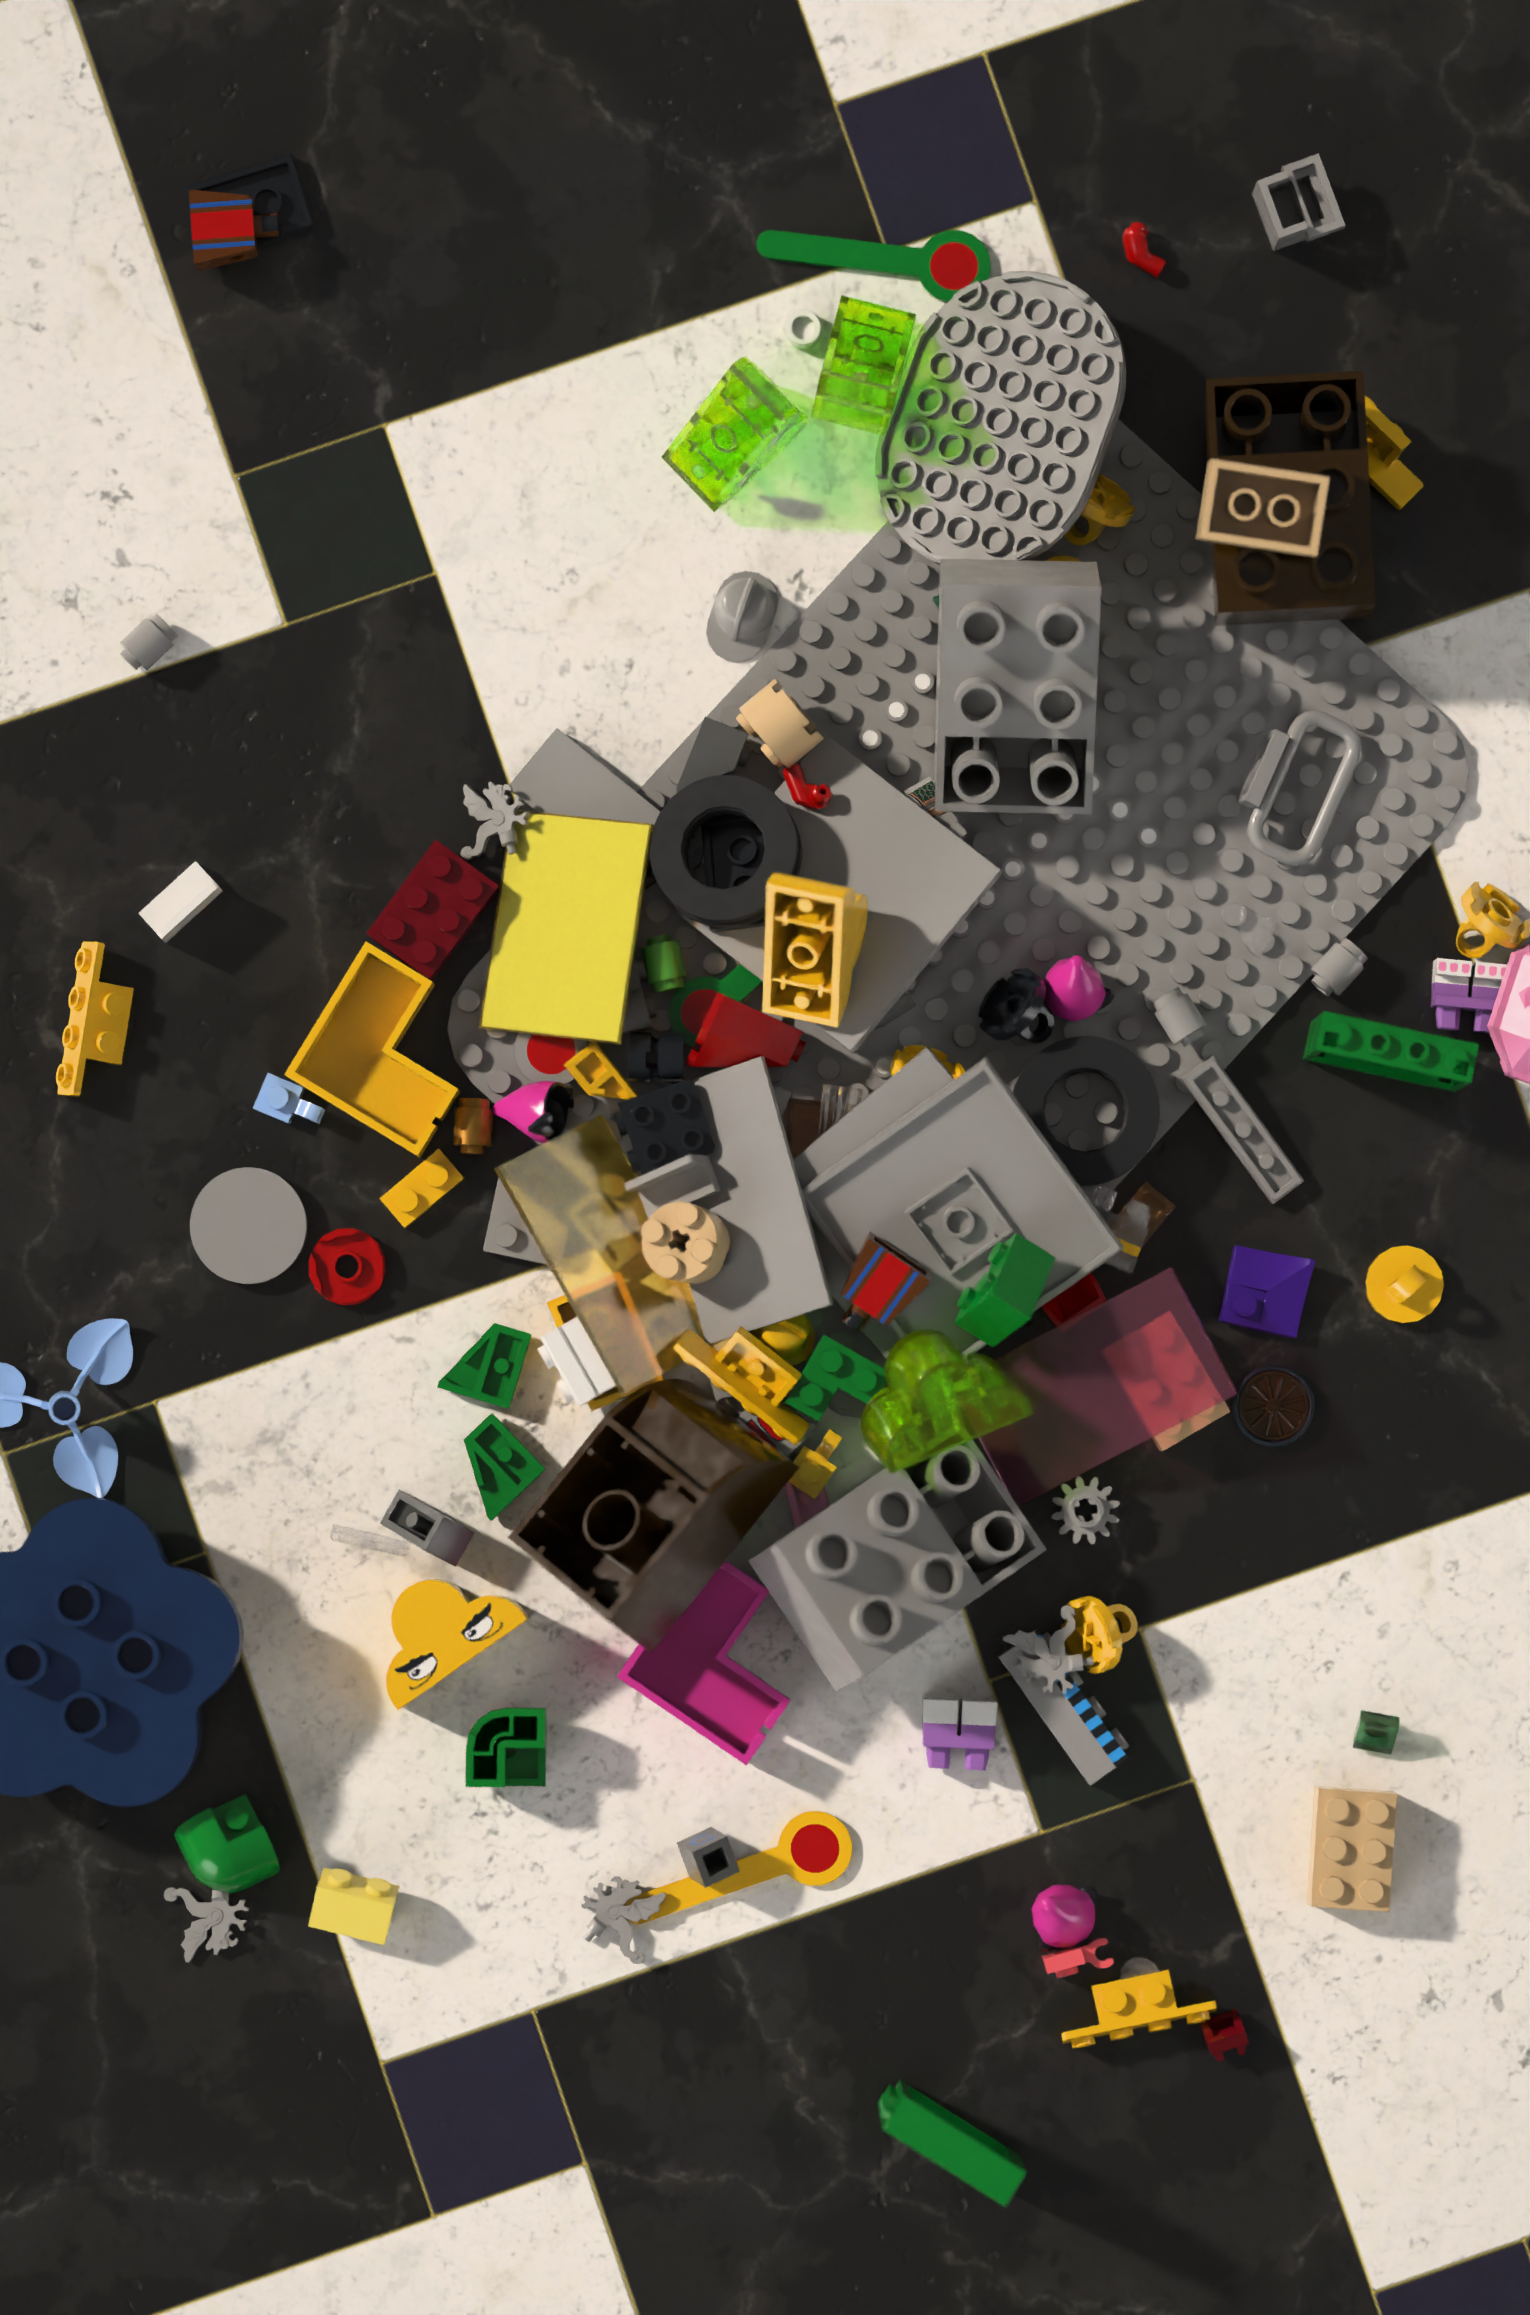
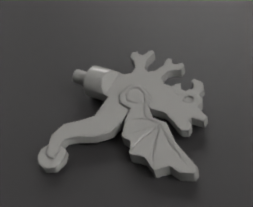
[461,782,530,860]
[1003,1606,1093,1694]
[581,1876,666,1964]
[164,1887,250,1962]

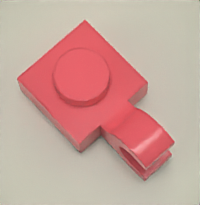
[1042,1937,1114,1978]

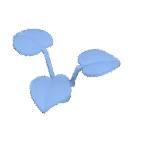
[0,1318,133,1498]

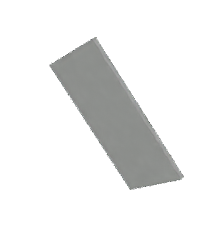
[682,1056,834,1345]

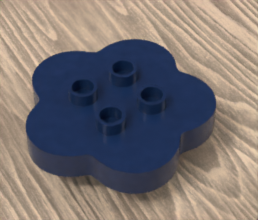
[0,1498,244,1807]

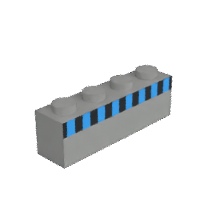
[998,1629,1129,1786]

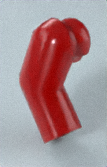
[1122,222,1167,278]
[782,764,832,810]

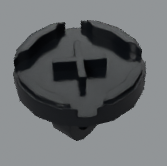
[978,968,1054,1043]

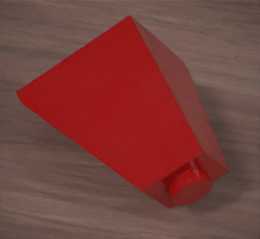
[685,992,807,1067]

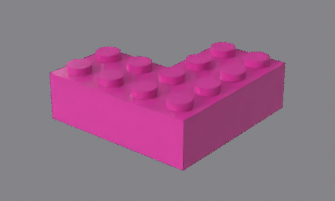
[617,1560,791,1766]

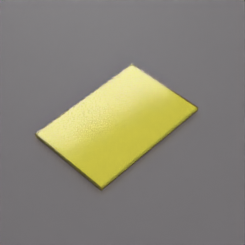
[479,810,654,1045]

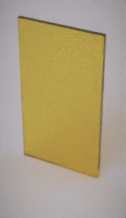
[495,1114,722,1396]

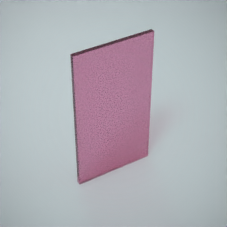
[955,1267,1238,1506]

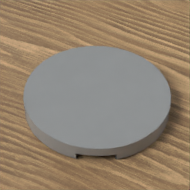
[190,1167,307,1284]

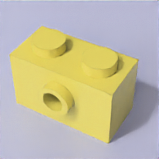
[308,1867,400,1945]

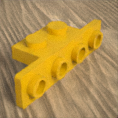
[1365,396,1423,510]
[56,942,134,1097]
[674,1326,810,1445]
[1061,1970,1217,2049]

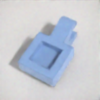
[253,1073,325,1124]

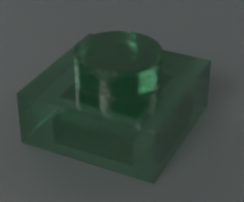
[1353,1710,1400,1755]

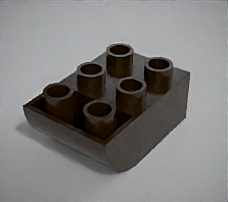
[1205,371,1376,626]
[508,1379,800,1653]

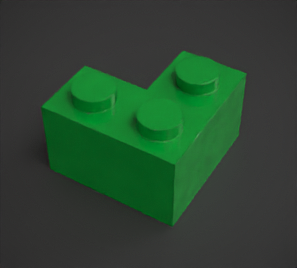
[954,1233,1056,1347]
[785,1334,892,1422]

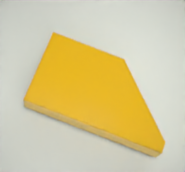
[563,1040,639,1099]

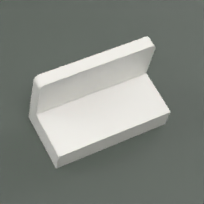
[138,861,223,943]

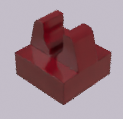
[1200,2009,1249,2062]

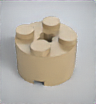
[736,678,825,768]
[641,1202,730,1284]

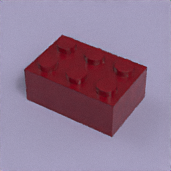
[366,839,500,982]

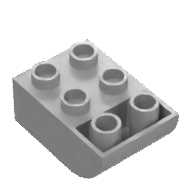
[935,559,1101,815]
[748,1419,1047,1691]

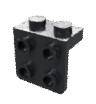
[614,1080,715,1175]

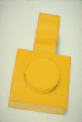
[789,1429,842,1499]

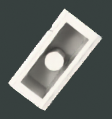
[538,1315,620,1407]

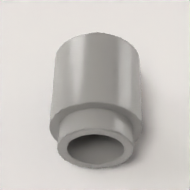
[120,613,178,670]
[1310,938,1368,996]
[1152,987,1207,1048]

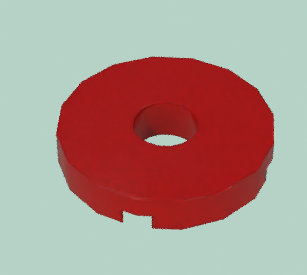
[309,1228,386,1305]

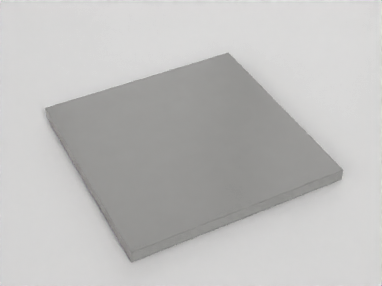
[676,733,1003,1054]
[801,1058,1124,1382]

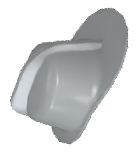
[706,571,778,662]

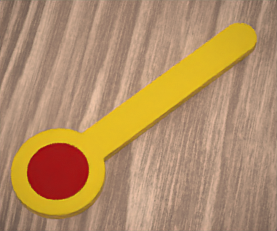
[624,1811,852,1924]

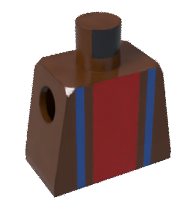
[189,190,279,271]
[841,1231,931,1333]

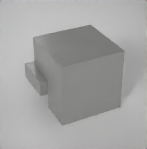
[1252,153,1346,251]

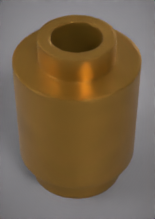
[453,1098,493,1154]

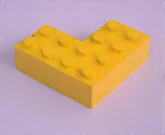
[284,942,460,1158]

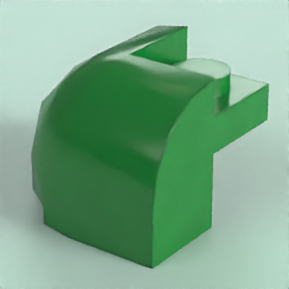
[465,1708,547,1787]
[174,1794,280,1894]

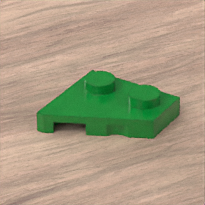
[437,1323,532,1409]
[464,1413,546,1521]

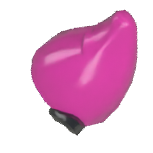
[1043,955,1116,1021]
[492,1081,574,1145]
[1032,1885,1098,1953]

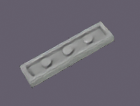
[1181,1056,1304,1204]

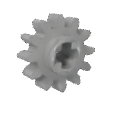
[1051,1476,1120,1544]

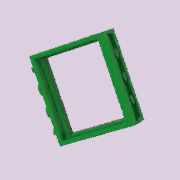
[1303,1011,1479,1092]
[877,2080,1027,2206]

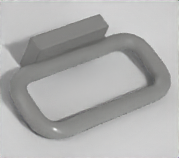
[1237,710,1362,866]

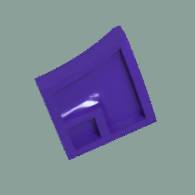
[1218,1245,1315,1339]

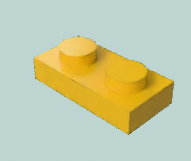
[379,1149,465,1229]

